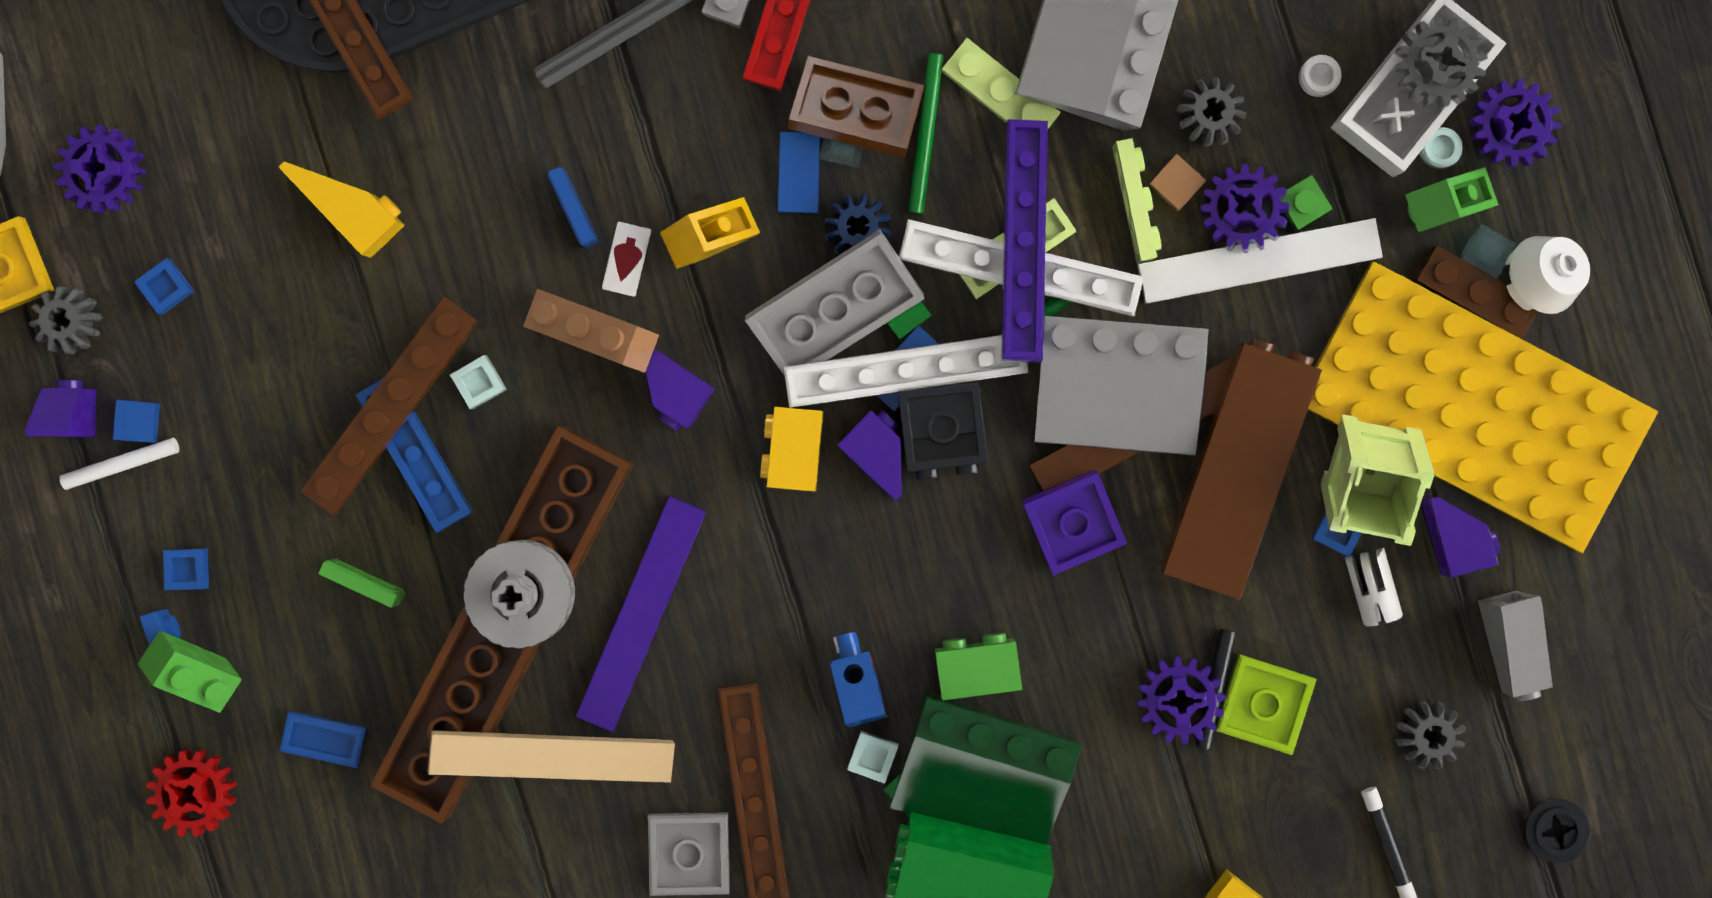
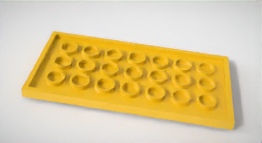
[1308,261,1659,553]

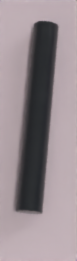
[1195,629,1237,750]

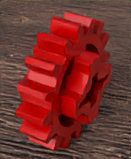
[146,749,237,837]

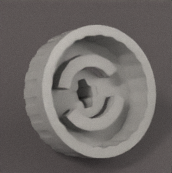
[464,540,575,648]

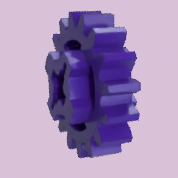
[1469,79,1562,169]
[54,125,146,214]
[1201,164,1290,253]
[1137,656,1226,745]

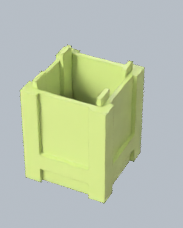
[1321,414,1435,546]

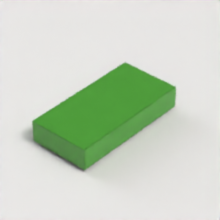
[318,558,406,608]

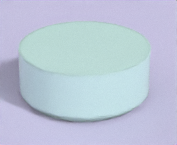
[1419,127,1462,169]

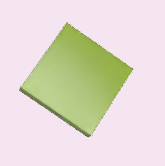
[1215,654,1317,755]

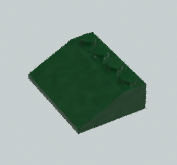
[890,693,1082,844]

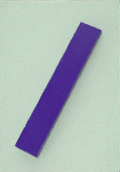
[1001,119,1048,363]
[576,496,707,732]

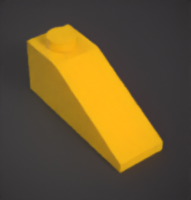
[279,162,405,258]

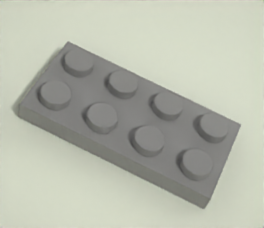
[745,229,925,376]

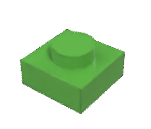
[1280,175,1333,231]

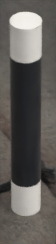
[1361,787,1417,898]

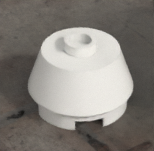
[1505,236,1590,314]

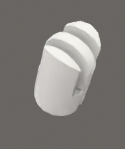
[1345,548,1403,627]

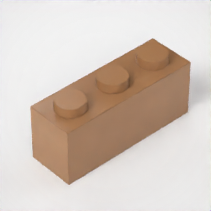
[523,289,659,373]

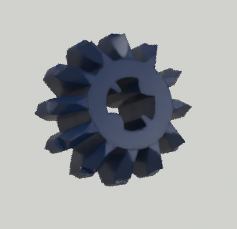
[824,193,892,255]

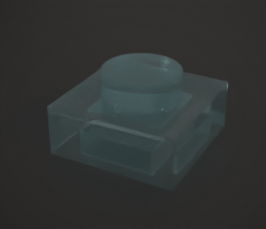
[819,138,863,169]
[1459,224,1517,279]

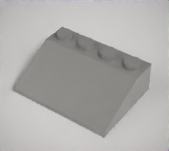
[1015,0,1178,131]
[1034,316,1209,456]

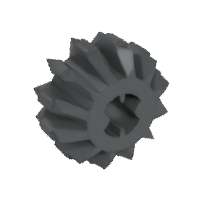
[1177,77,1247,147]
[28,286,103,355]
[1395,701,1466,769]

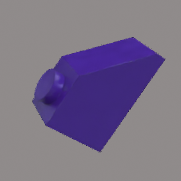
[646,348,716,431]
[25,380,96,437]
[838,410,902,501]
[1421,496,1500,577]

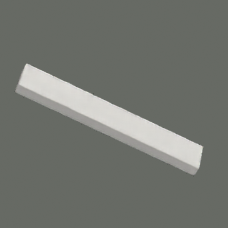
[1137,218,1383,304]
[899,219,1144,317]
[784,335,1028,408]

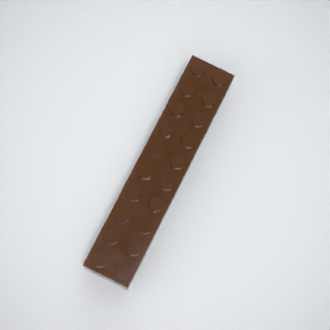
[370,426,635,824]

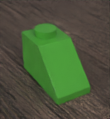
[1405,167,1498,233]

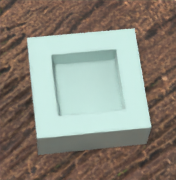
[450,355,507,409]
[847,731,898,783]

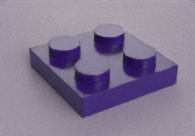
[1022,469,1127,576]

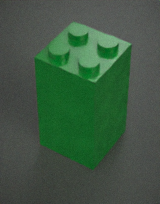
[884,812,1054,898]

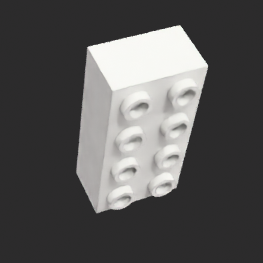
[1330,0,1507,177]

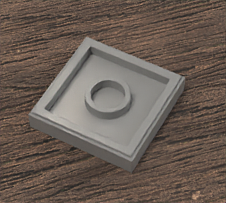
[648,812,730,896]

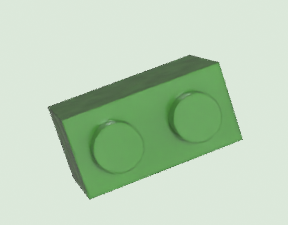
[138,630,242,713]
[935,633,1022,701]

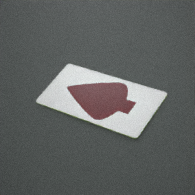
[602,222,651,297]

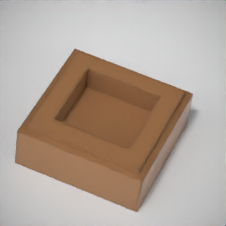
[1148,154,1207,212]

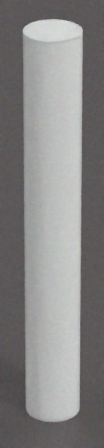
[60,438,179,490]

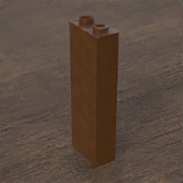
[1159,338,1322,600]

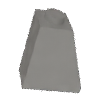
[1478,590,1553,701]

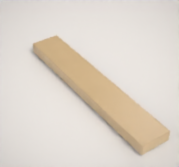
[427,731,675,783]

